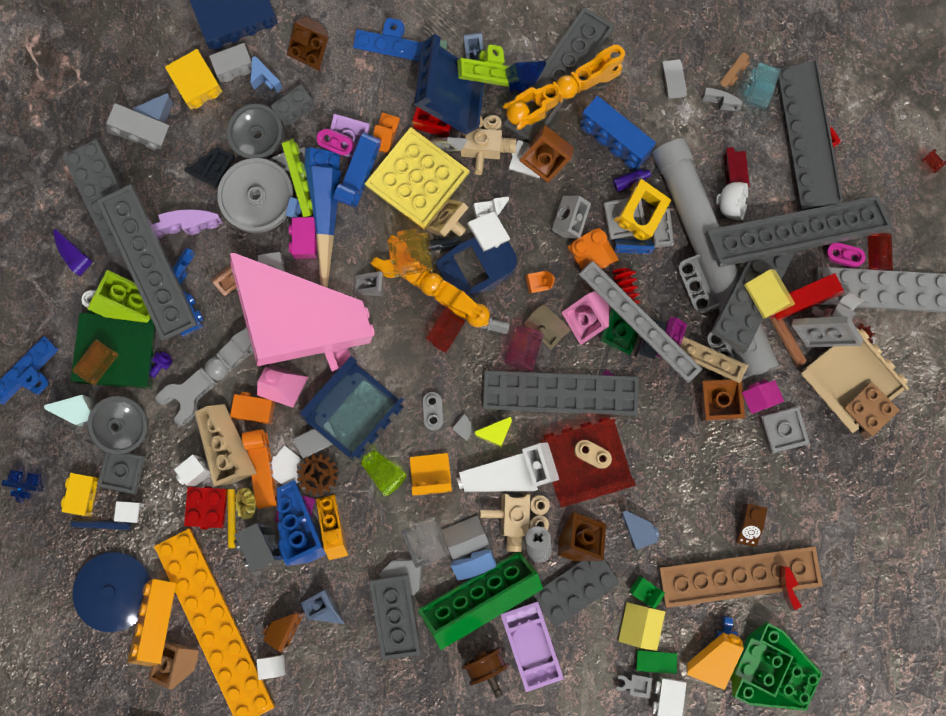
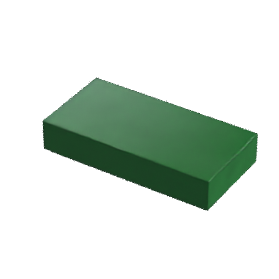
[636,650,677,674]

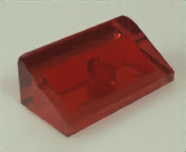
[868,233,893,271]

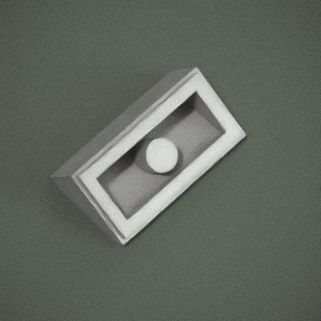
[431,137,467,152]
[293,421,337,458]

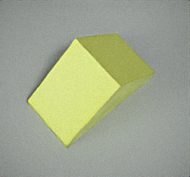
[475,417,512,447]

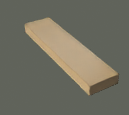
[680,336,749,383]

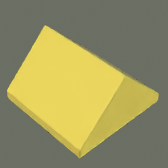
[744,269,795,319]
[618,602,665,651]

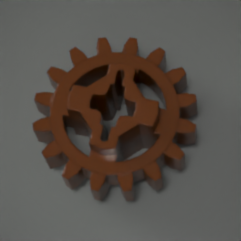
[297,454,339,496]

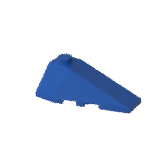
[277,480,326,566]

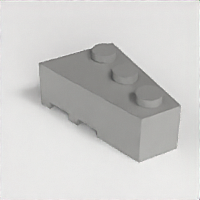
[106,103,169,150]

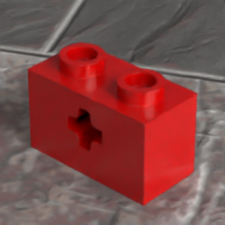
[412,107,453,138]

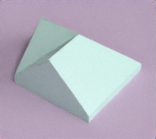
[44,395,96,427]

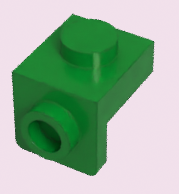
[629,576,665,609]

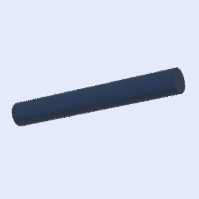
[71,519,132,530]

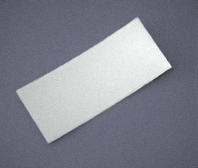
[838,292,863,311]

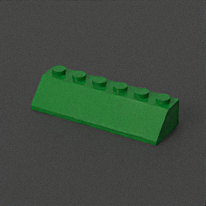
[417,552,543,651]

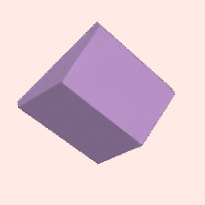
[326,114,370,158]

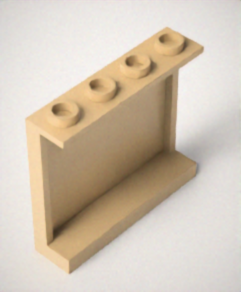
[799,328,910,433]

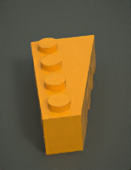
[127,579,176,666]

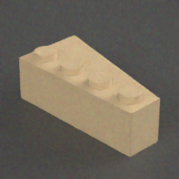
[195,404,257,487]

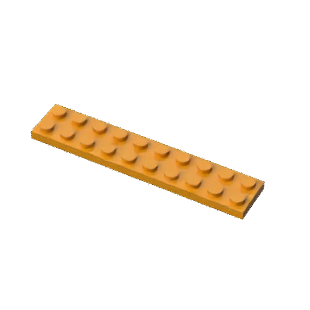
[154,528,276,716]

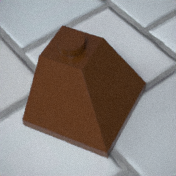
[558,512,606,561]

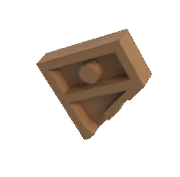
[720,52,752,88]

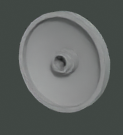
[217,158,294,233]

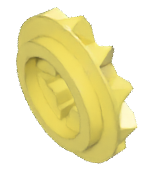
[234,488,256,519]

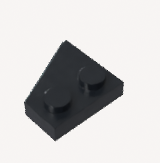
[184,147,235,189]

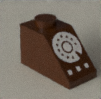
[736,504,767,547]

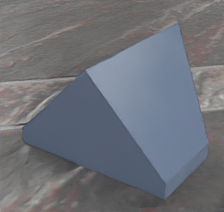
[300,589,345,625]

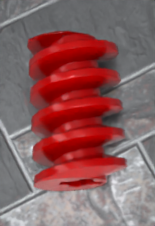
[612,268,641,305]

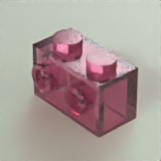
[504,326,544,371]

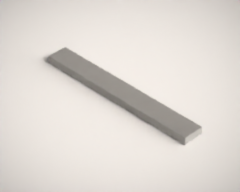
[579,261,702,383]

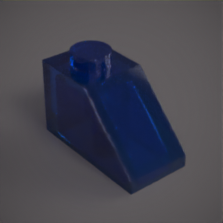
[505,61,546,93]

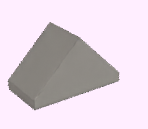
[354,271,385,297]

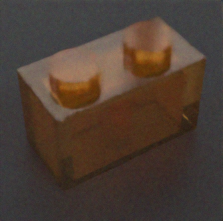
[72,339,118,385]

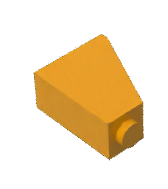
[686,633,744,690]

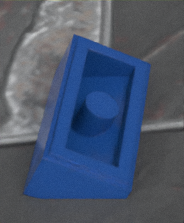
[614,239,654,254]

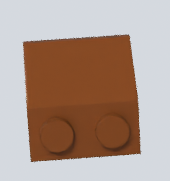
[519,125,574,182]
[700,380,745,422]

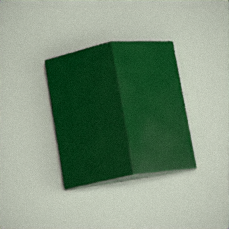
[598,307,638,356]

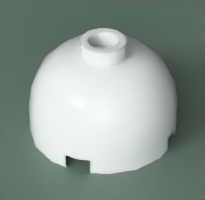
[717,182,748,220]

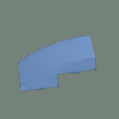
[451,549,497,580]

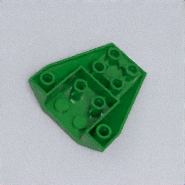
[731,622,822,711]

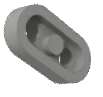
[423,392,443,431]

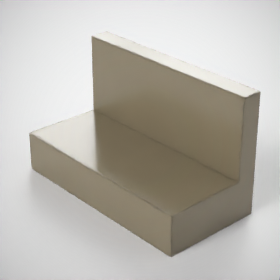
[524,304,571,350]

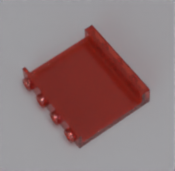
[540,416,636,508]

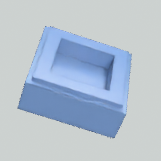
[285,197,302,218]

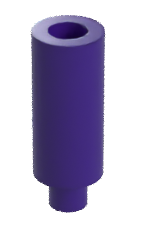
[613,169,651,192]

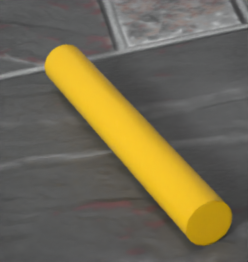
[227,489,236,548]

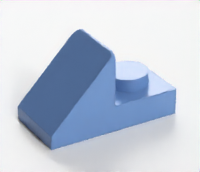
[251,56,283,93]

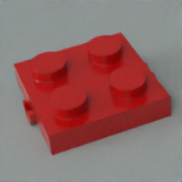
[184,486,227,529]

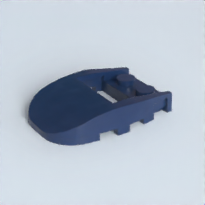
[435,238,517,298]

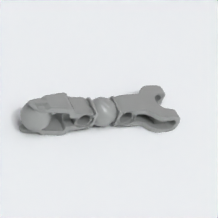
[155,327,253,427]

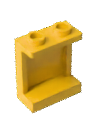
[165,49,222,110]

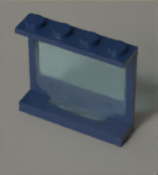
[300,356,404,462]

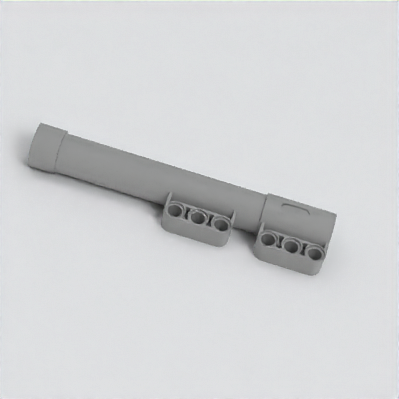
[652,138,779,381]

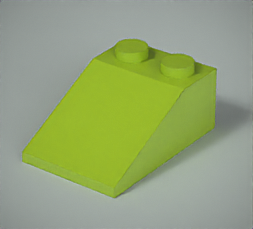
[87,270,151,323]

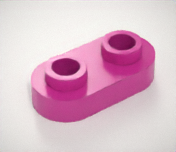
[317,129,354,155]
[826,242,865,268]

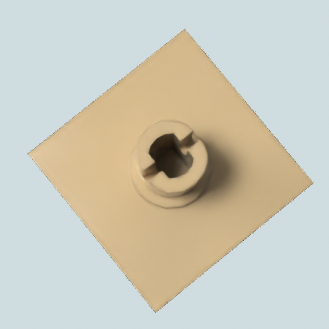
[425,199,468,237]

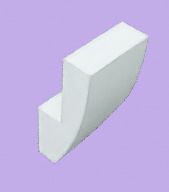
[472,197,509,219]

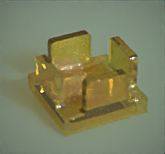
[388,229,433,277]

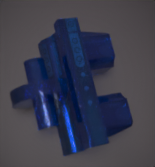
[1,470,44,503]

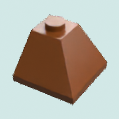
[263,611,305,652]

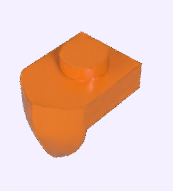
[525,271,555,294]

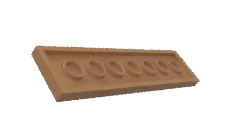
[659,546,823,608]

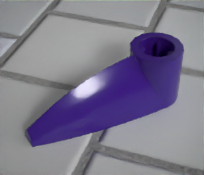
[53,229,93,277]

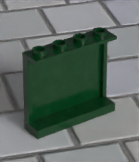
[70,310,156,389]

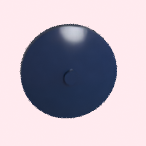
[73,552,152,632]

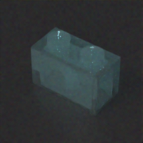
[744,63,781,110]

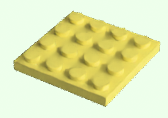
[365,127,470,230]

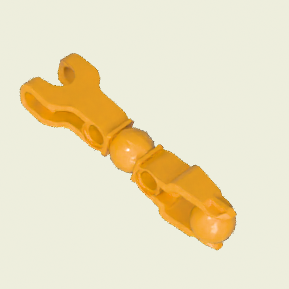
[503,45,625,130]
[370,235,490,328]

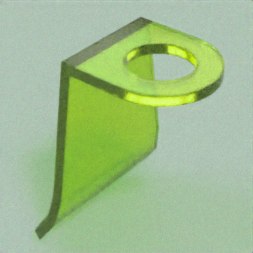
[361,450,407,496]

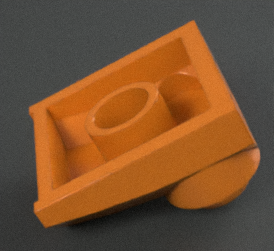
[567,228,619,271]

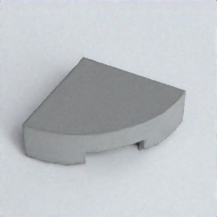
[452,414,471,441]

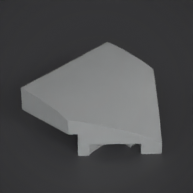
[378,558,423,595]

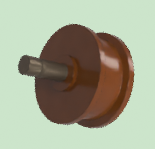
[461,647,510,698]

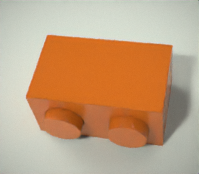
[230,392,276,425]

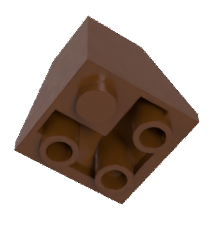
[287,16,329,71]

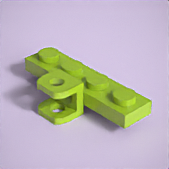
[457,44,527,89]
[282,139,313,217]

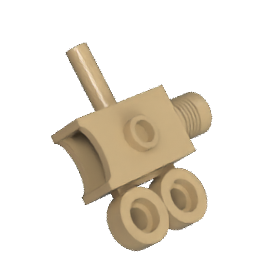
[461,115,516,175]
[479,493,550,552]

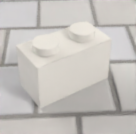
[522,442,560,487]
[174,455,211,487]
[652,677,686,716]

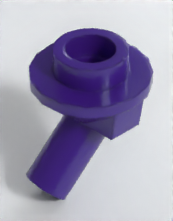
[150,352,173,378]

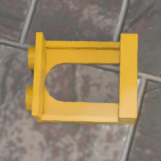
[614,179,671,241]

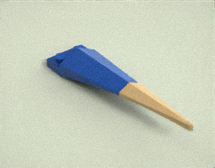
[305,147,341,288]

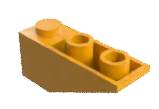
[316,494,348,560]

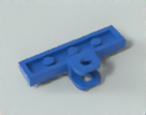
[353,18,423,62]
[0,336,58,405]

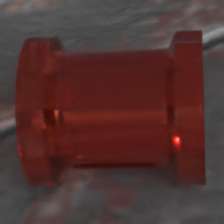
[921,149,946,174]

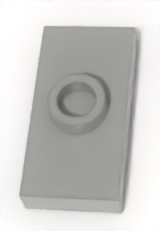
[650,208,674,248]

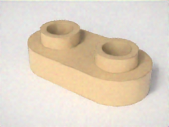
[574,440,612,469]

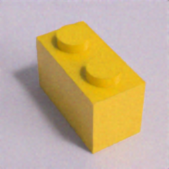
[61,473,99,516]

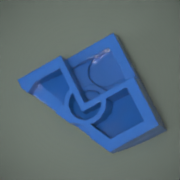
[172,247,195,285]

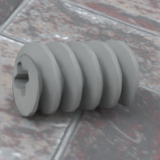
[525,526,552,563]

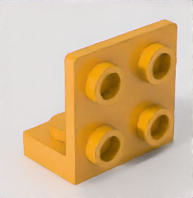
[410,453,452,496]

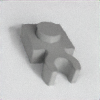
[615,674,652,698]

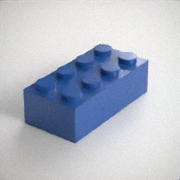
[580,95,656,171]

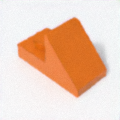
[373,113,400,154]

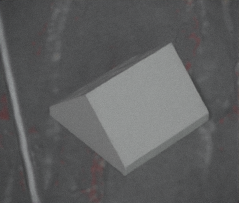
[442,515,492,560]

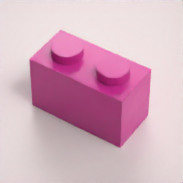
[289,217,317,259]
[742,379,784,414]

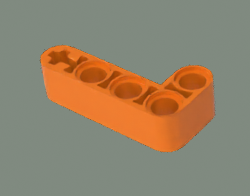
[242,429,277,509]

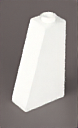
[457,453,538,492]

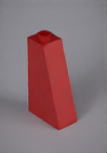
[771,273,844,321]

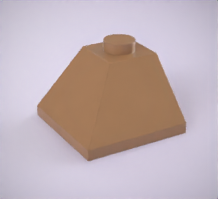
[149,641,199,689]

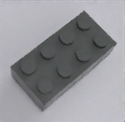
[234,523,284,572]

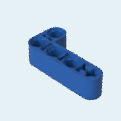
[333,133,382,208]

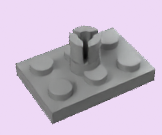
[792,309,863,347]

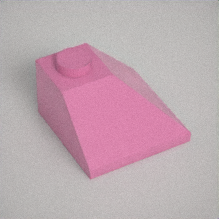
[562,292,609,345]
[257,365,308,408]

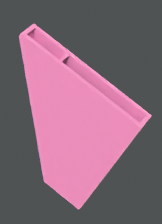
[230,253,374,366]

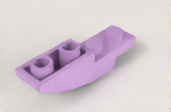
[152,210,223,239]

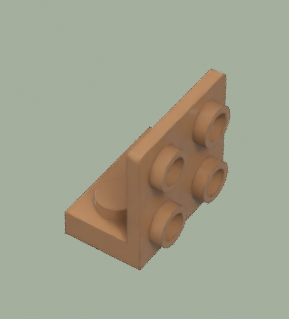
[844,383,900,439]

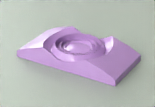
[501,602,564,692]

